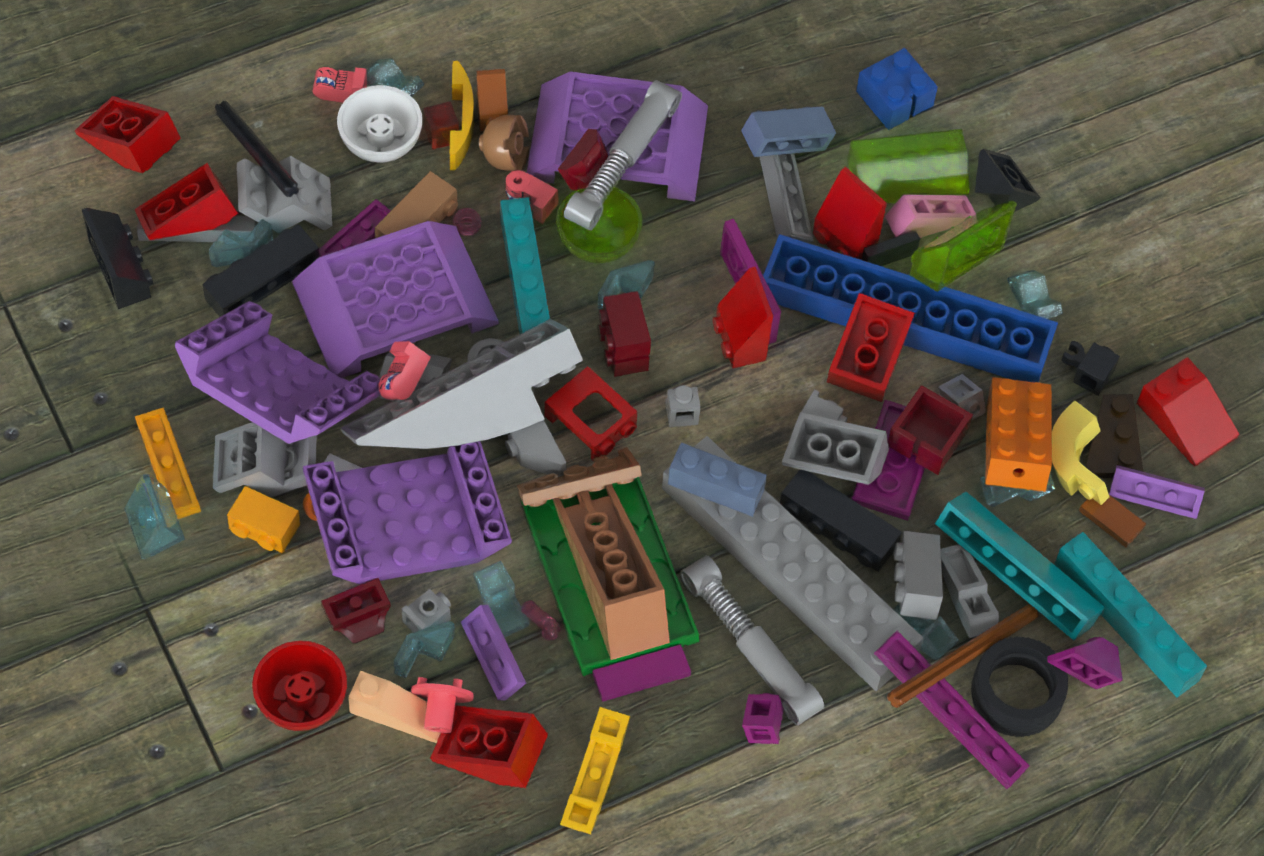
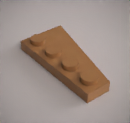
[517,447,642,507]

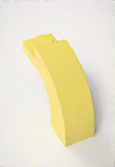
[1052,401,1110,505]

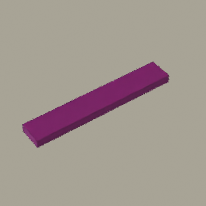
[874,630,1030,789]

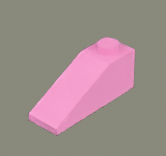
[885,195,978,238]

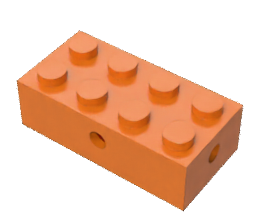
[985,377,1052,492]

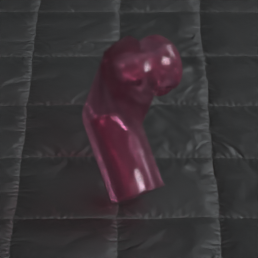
[521,600,561,640]

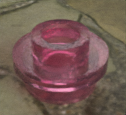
[453,208,481,236]

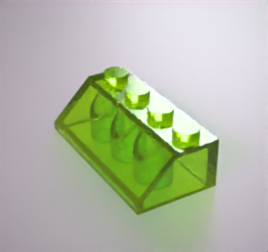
[847,129,969,204]
[909,200,1017,292]

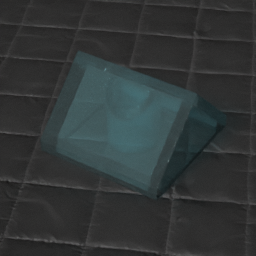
[124,474,185,559]

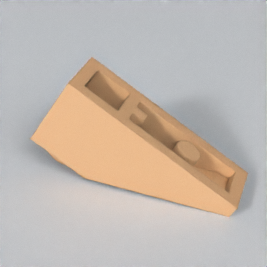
[348,671,441,743]

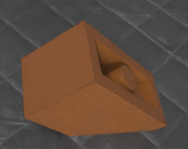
[476,69,508,131]

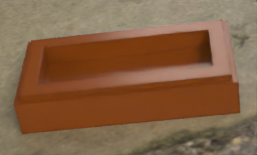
[1079,495,1146,547]

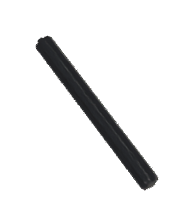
[215,101,299,197]

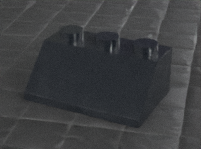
[82,208,154,309]

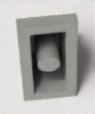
[505,420,567,477]

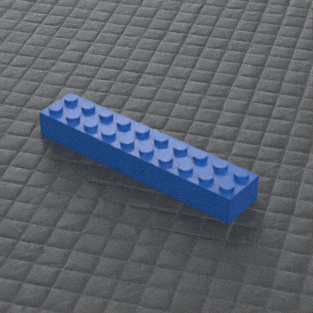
[763,234,1058,382]

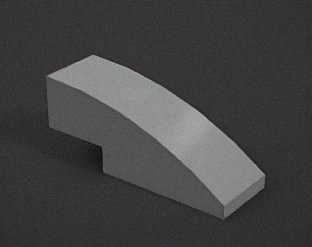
[941,544,999,638]

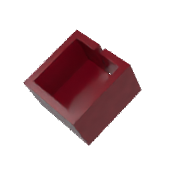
[597,291,651,377]
[888,385,973,475]

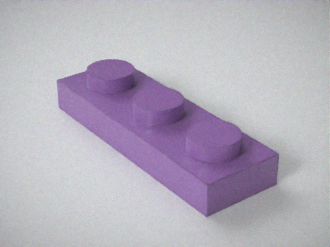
[1109,465,1205,519]
[461,605,526,700]

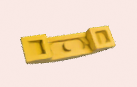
[450,61,474,170]
[560,707,630,835]

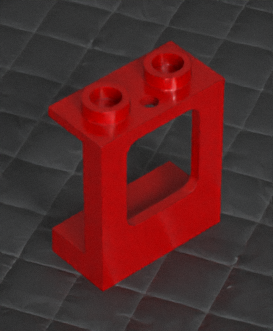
[544,366,638,461]

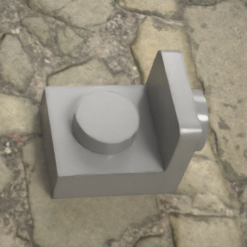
[938,374,986,421]

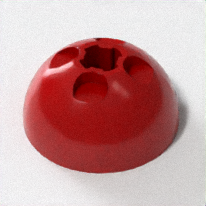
[252,641,347,731]

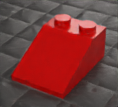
[74,96,181,174]
[134,163,238,240]
[813,166,887,260]
[713,266,773,368]
[827,293,915,402]
[1136,357,1240,467]
[430,705,548,788]

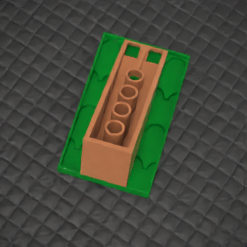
[520,477,700,676]

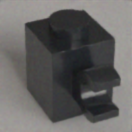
[1061,341,1120,396]

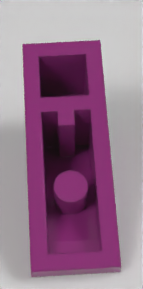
[1047,637,1123,689]

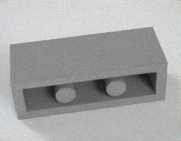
[894,531,943,620]

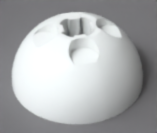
[337,85,422,163]

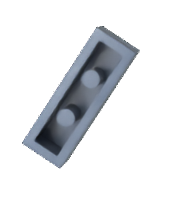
[741,107,836,157]
[668,443,767,517]

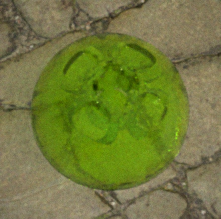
[556,187,642,264]

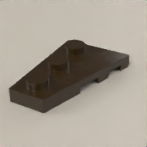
[1086,394,1143,478]

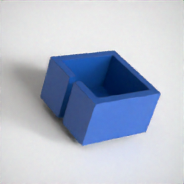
[856,48,938,130]

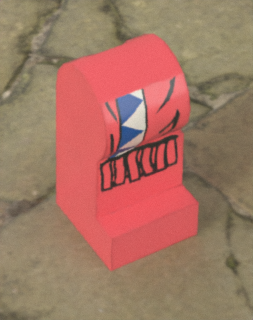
[312,67,368,103]
[506,170,558,224]
[378,341,431,400]

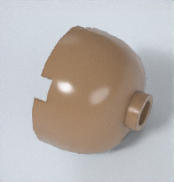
[479,114,529,172]

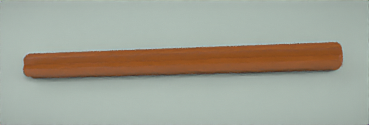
[887,604,1039,708]

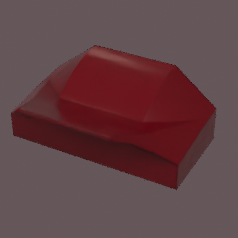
[558,129,609,190]
[321,578,391,644]

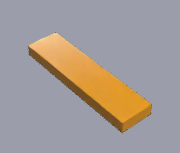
[135,407,201,521]

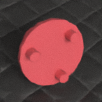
[411,677,474,733]

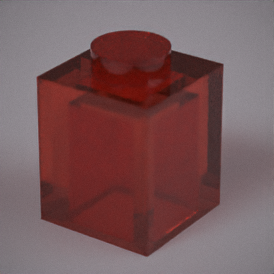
[423,101,459,150]

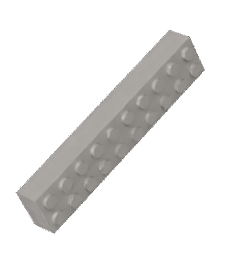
[662,436,924,692]

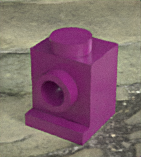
[742,693,784,744]

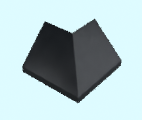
[975,149,1041,217]

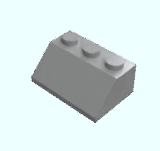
[782,412,889,485]

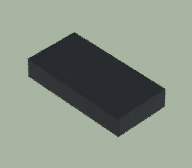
[862,231,920,266]

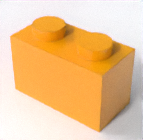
[227,486,300,553]

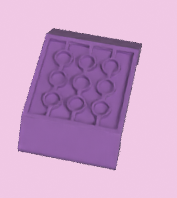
[526,72,708,202]
[292,221,499,378]
[175,301,381,444]
[303,441,512,585]

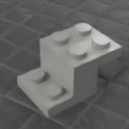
[237,156,333,233]
[213,422,317,498]

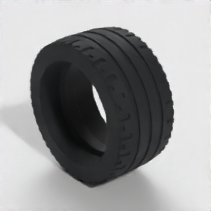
[971,636,1068,737]

